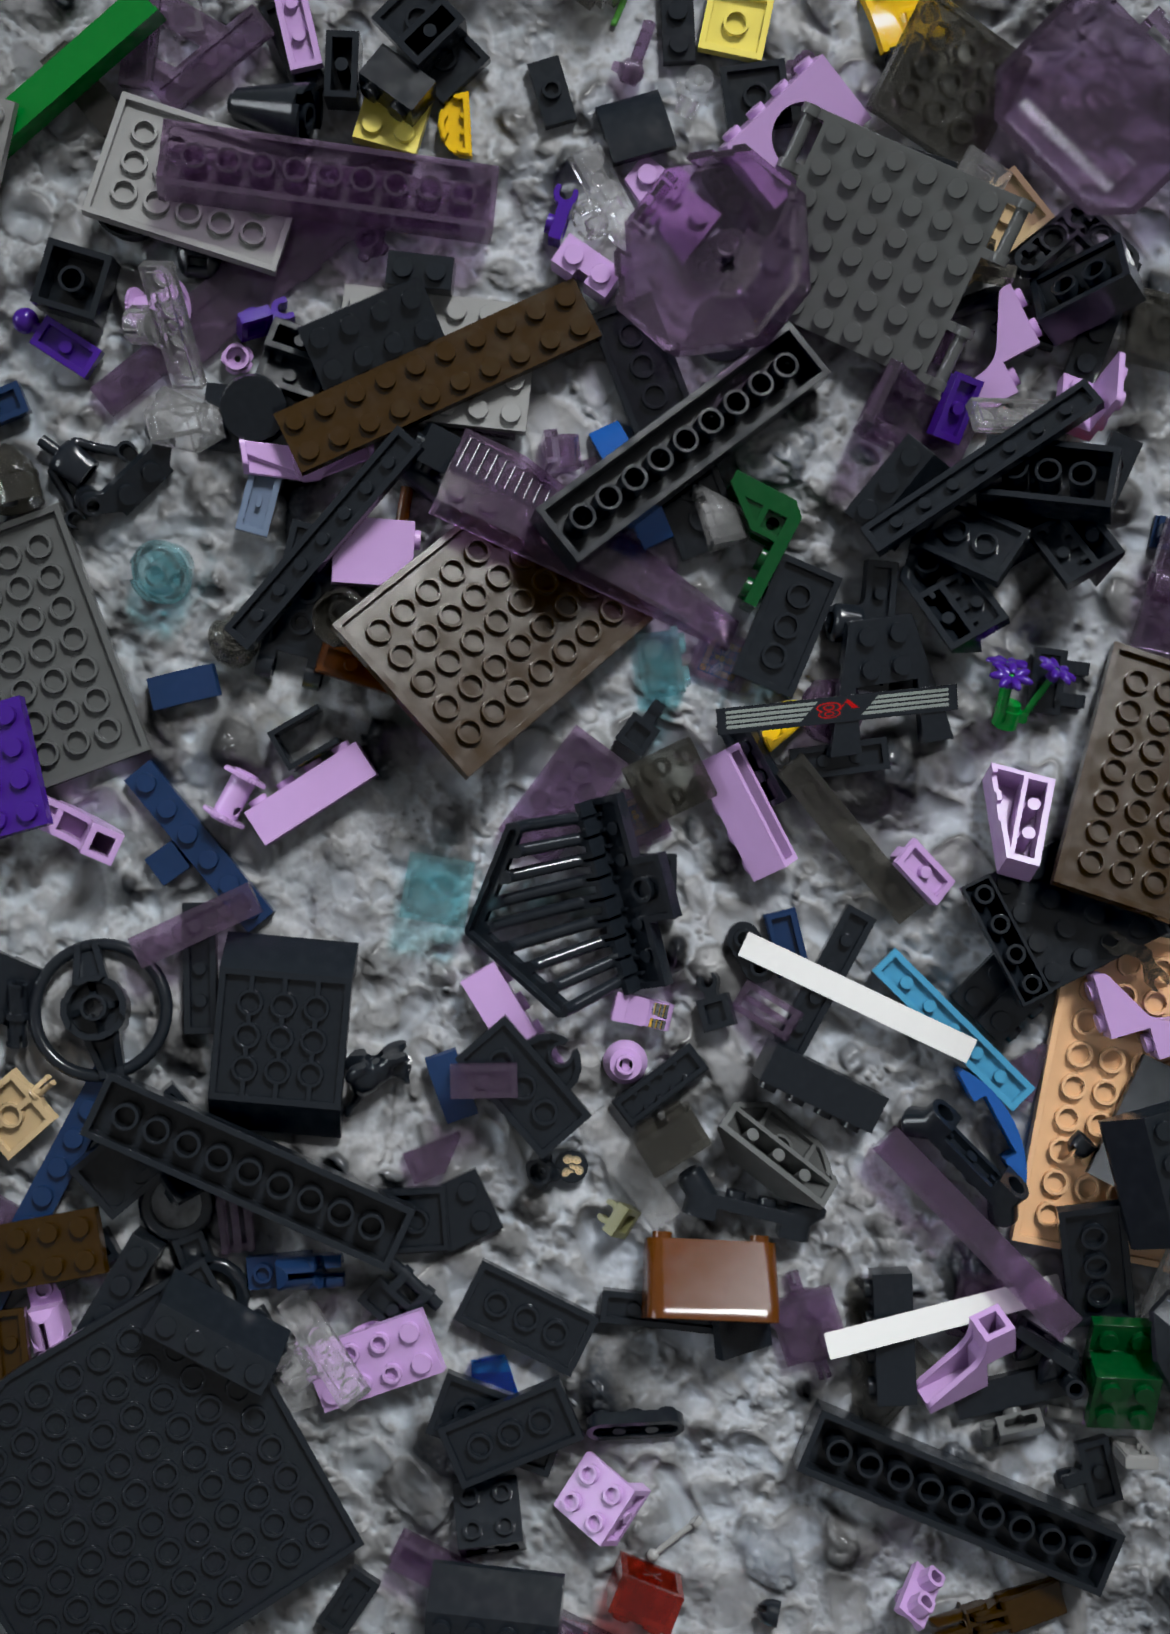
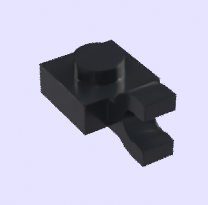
[615,698,666,757]

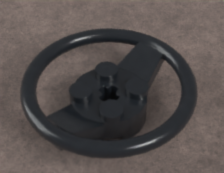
[28,938,173,1083]

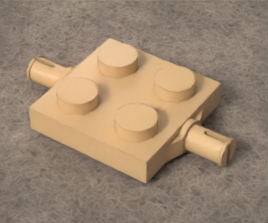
[0,1067,59,1161]

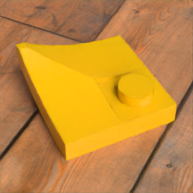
[860,0,945,56]

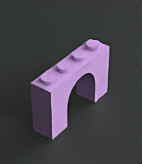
[718,54,872,210]

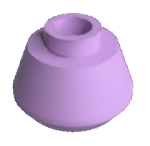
[603,1040,647,1084]

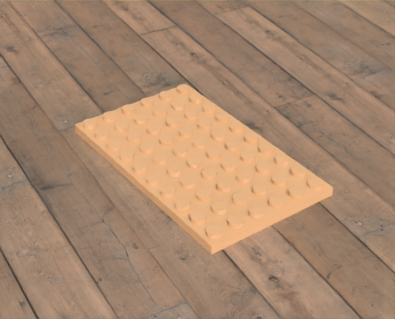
[1009,937,1170,1270]

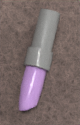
[1044,1404,1086,1425]

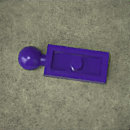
[12,308,105,381]

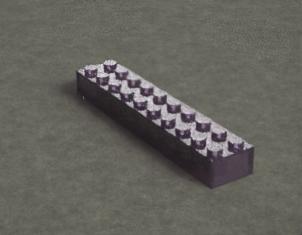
[156,119,499,245]

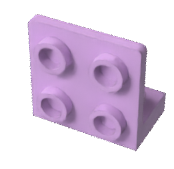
[1056,351,1128,442]
[554,1452,651,1547]

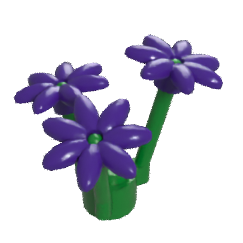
[986,655,1076,732]

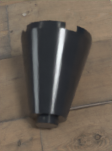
[227,81,323,151]

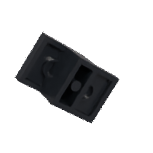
[371,0,491,107]

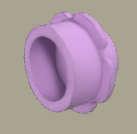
[221,342,254,375]

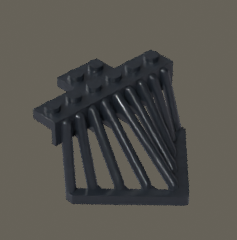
[464,791,682,1018]

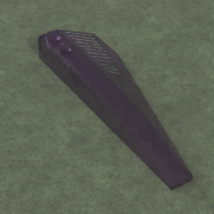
[428,428,739,652]

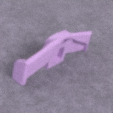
[238,439,374,483]

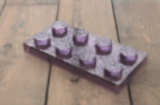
[498,725,628,862]

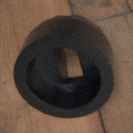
[1067,1129,1097,1159]
[757,1599,782,1628]

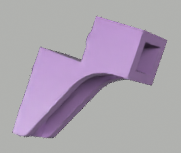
[975,283,1043,412]
[1084,971,1170,1060]
[916,1303,1016,1414]

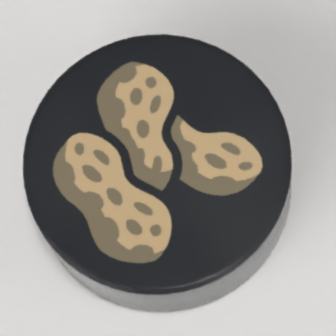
[555,1149,588,1183]

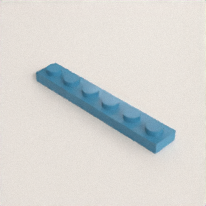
[871,948,1036,1112]

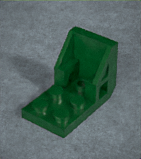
[726,470,802,614]

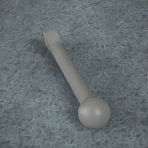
[646,1515,703,1562]

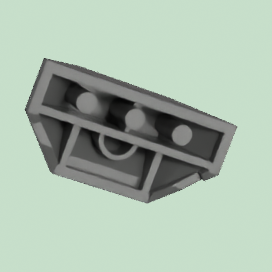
[717,1102,838,1210]

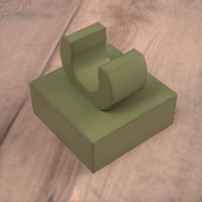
[597,1199,642,1240]

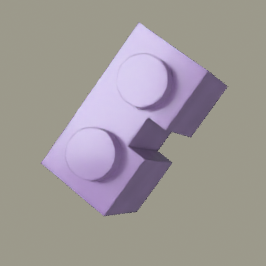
[551,233,624,307]

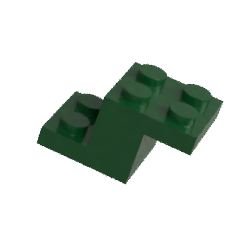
[1081,1316,1163,1430]

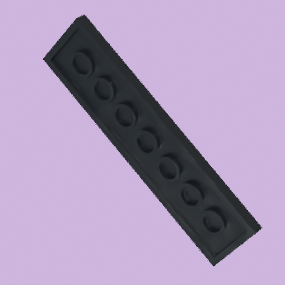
[592,292,744,562]

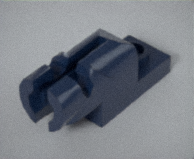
[246,1250,346,1291]

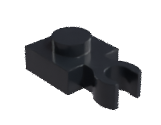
[696,972,738,1033]

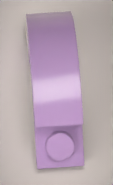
[38,796,125,866]

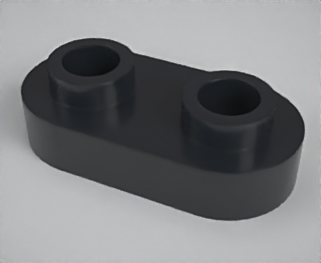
[726,921,774,983]

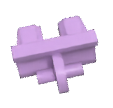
[893,1561,946,1632]

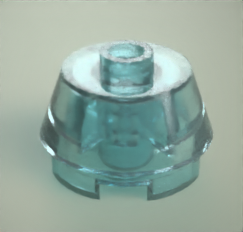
[130,540,195,604]

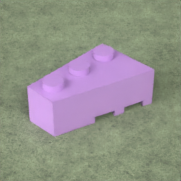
[982,762,1056,882]

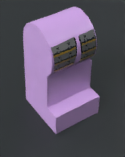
[609,989,675,1031]

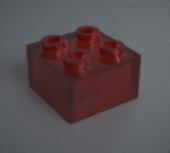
[606,1551,684,1634]

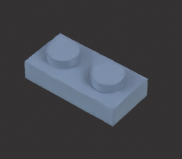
[235,475,282,538]

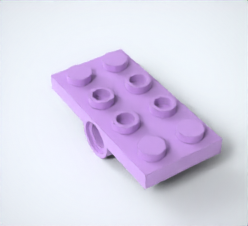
[301,1307,447,1413]

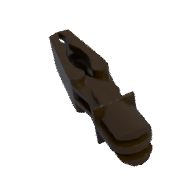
[928,1576,1067,1634]

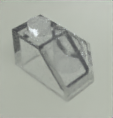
[143,386,226,454]
[691,484,750,553]

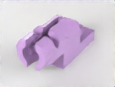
[27,1283,72,1356]

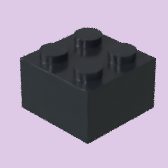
[30,237,121,329]

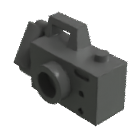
[980,1407,1045,1447]

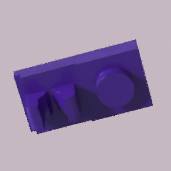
[926,371,984,445]

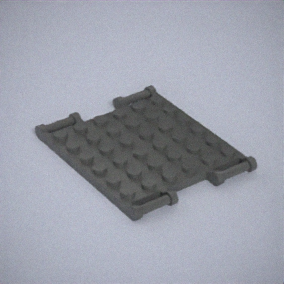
[720,101,1036,392]

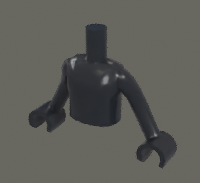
[37,435,138,530]

